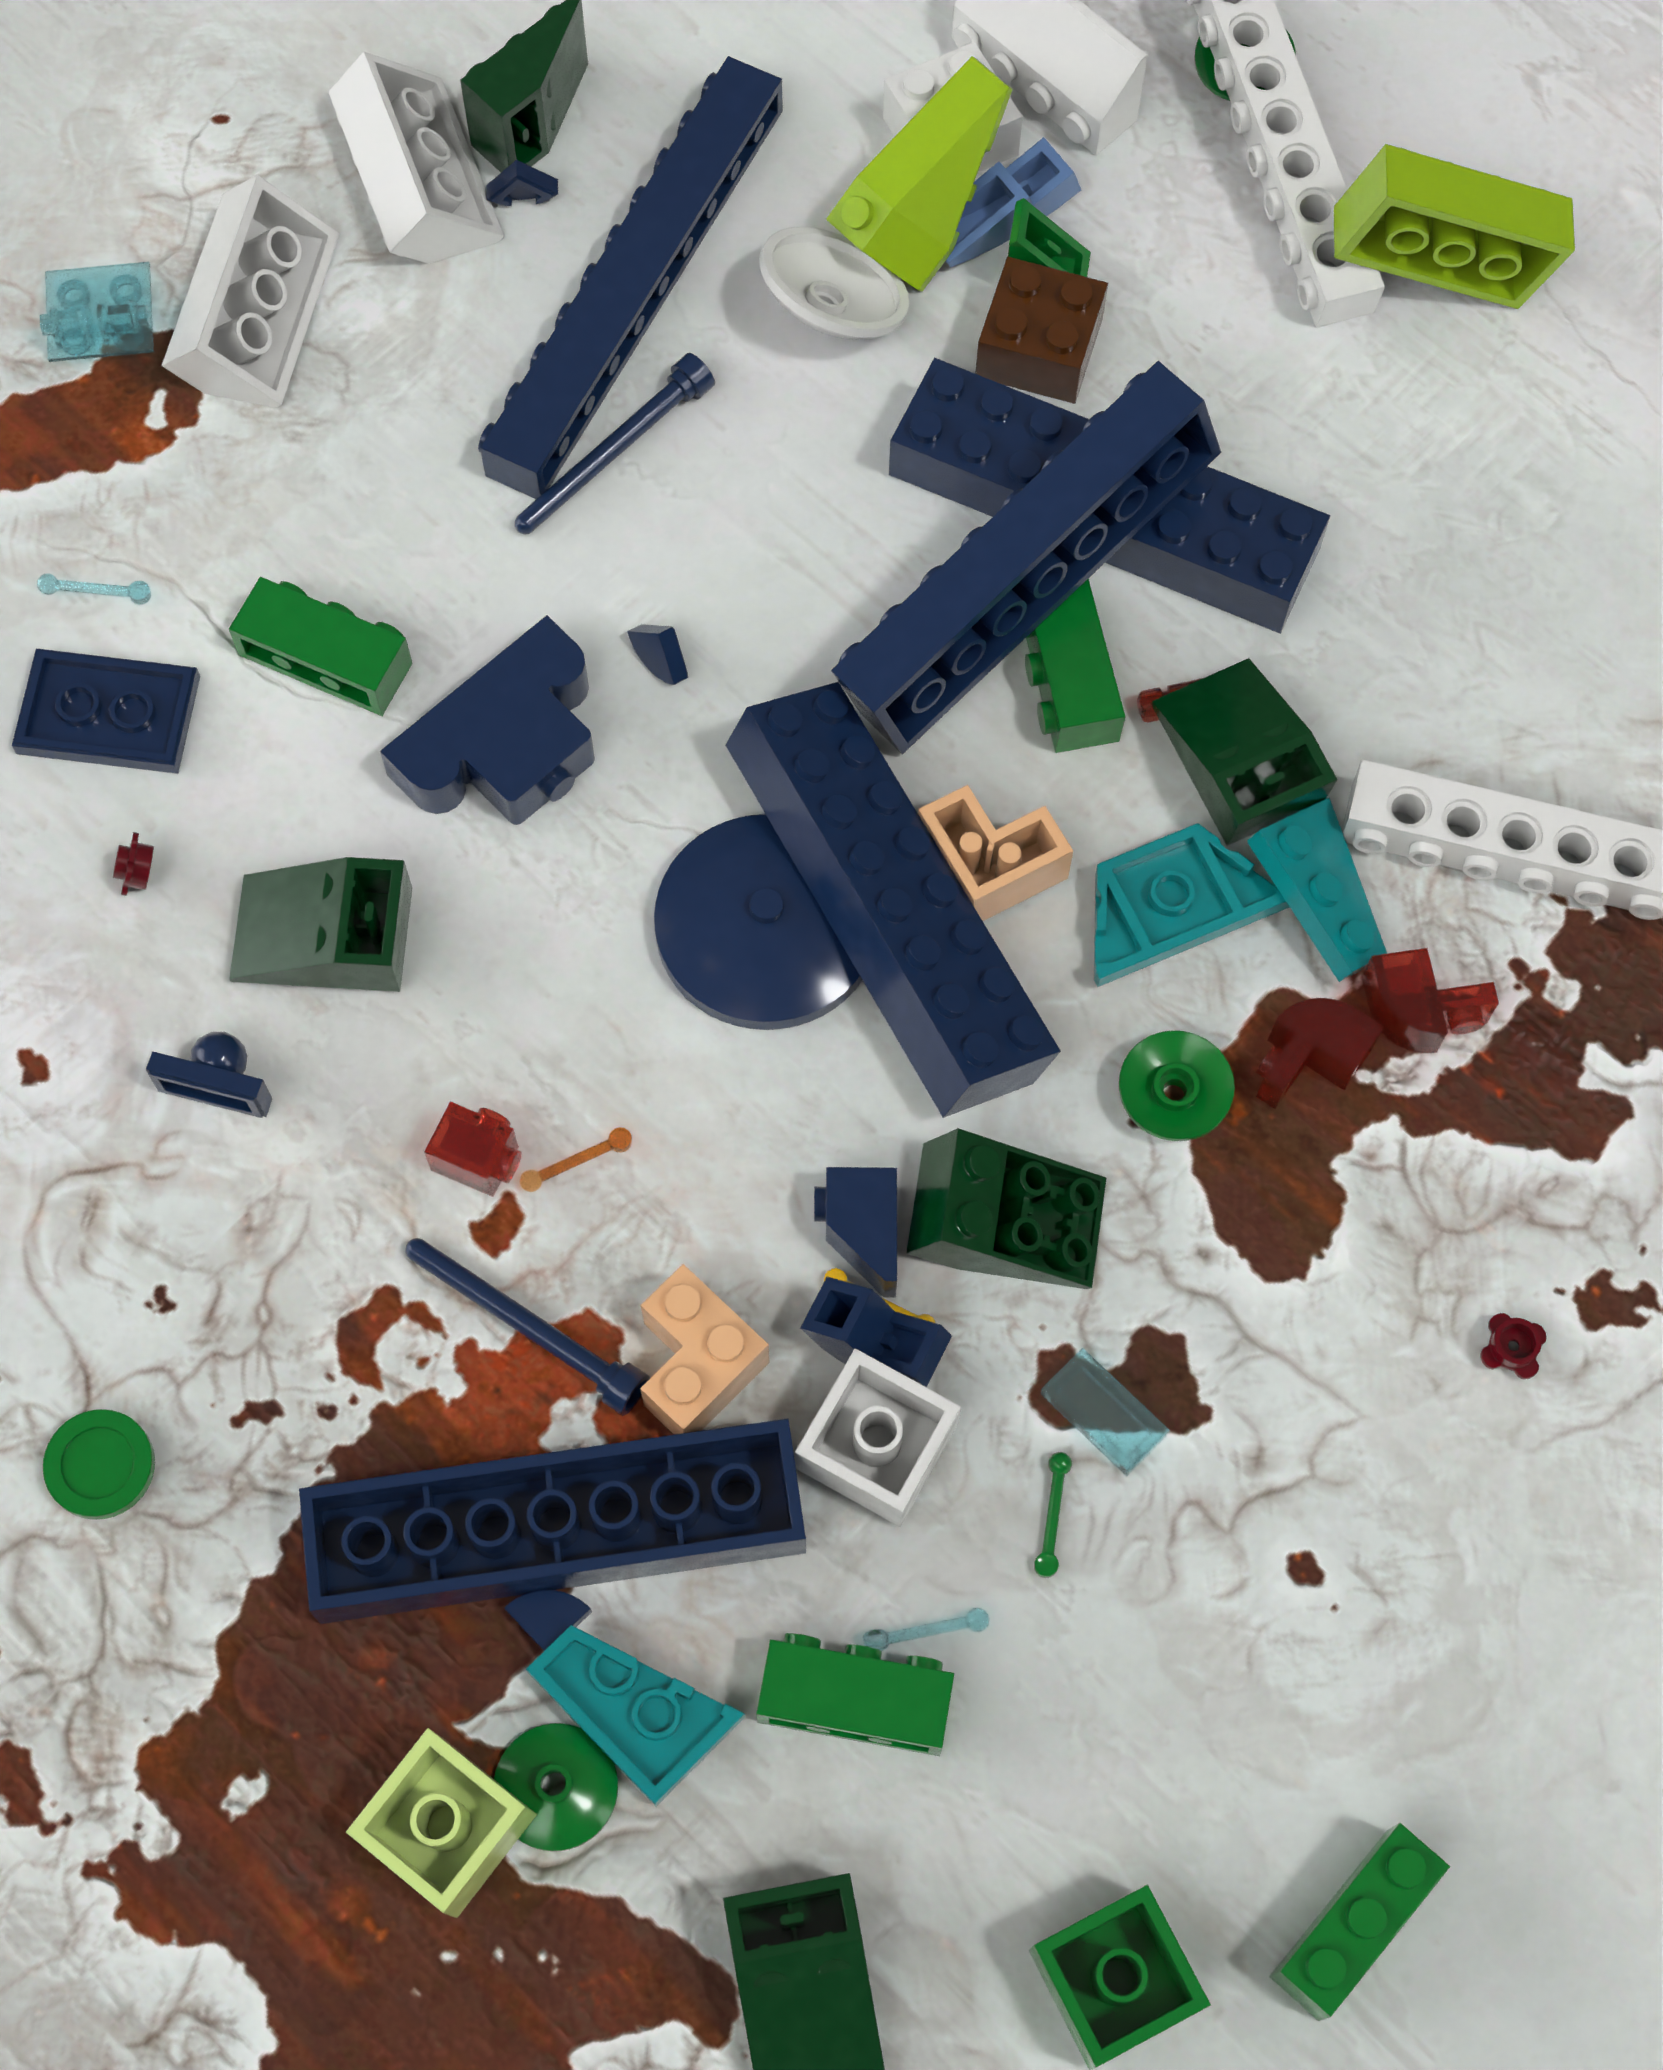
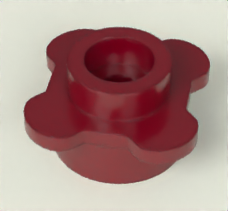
[113,832,154,896]
[1480,1313,1547,1379]

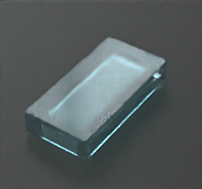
[1040,1348,1170,1477]

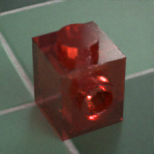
[424,1101,522,1197]

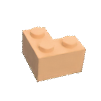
[918,785,1073,921]
[640,1264,770,1435]

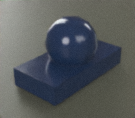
[146,1032,273,1118]

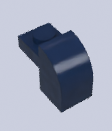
[800,1277,952,1387]

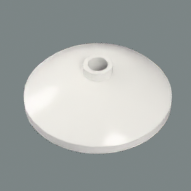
[759,227,909,339]

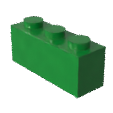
[229,576,413,716]
[1025,579,1126,753]
[756,1633,955,1757]
[1269,1823,1451,2021]

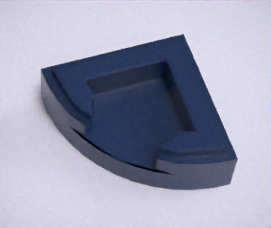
[486,160,558,206]
[627,624,688,685]
[504,1590,592,1651]

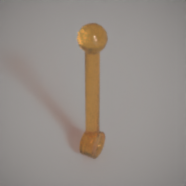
[519,1127,632,1192]

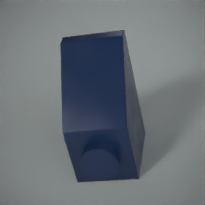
[814,1167,897,1298]

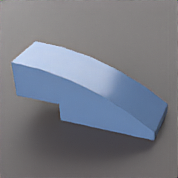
[945,137,1081,268]

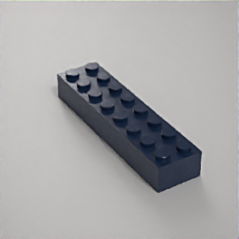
[889,357,1331,634]
[831,361,1222,755]
[725,682,1061,1118]
[299,1418,806,1624]

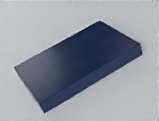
[12,648,200,774]

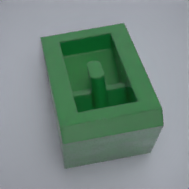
[1008,198,1091,277]

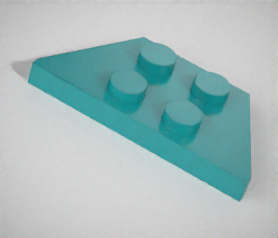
[1094,823,1290,987]

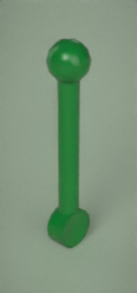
[1034,1452,1072,1578]

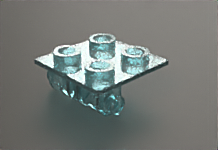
[40,262,154,362]

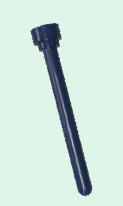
[514,353,715,535]
[405,1238,650,1416]

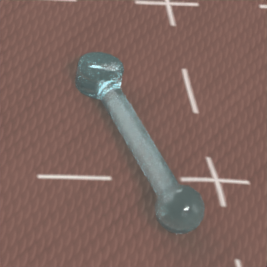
[37,573,151,605]
[863,1608,990,1651]

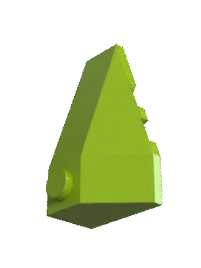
[826,56,1013,292]

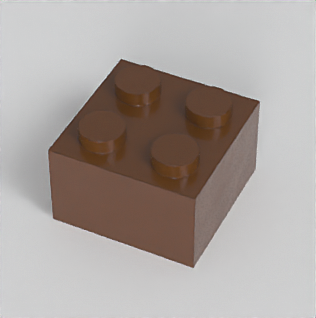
[975,256,1108,404]

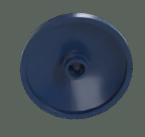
[654,814,862,1030]

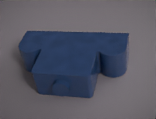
[380,615,595,825]

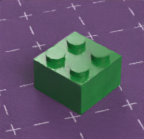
[1029,1884,1211,2070]

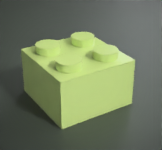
[346,1728,537,1918]

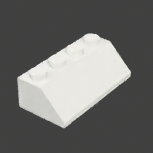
[951,0,1148,155]
[329,51,504,264]
[162,175,339,408]

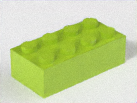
[1334,144,1575,309]

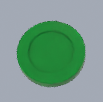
[43,1409,155,1520]

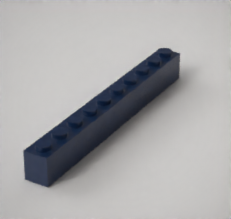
[478,56,783,499]

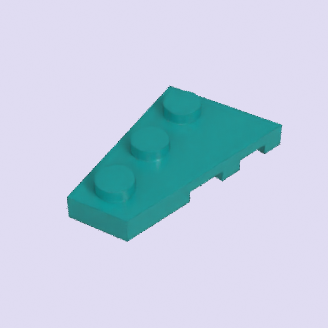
[1247,797,1387,982]
[526,1625,745,1807]

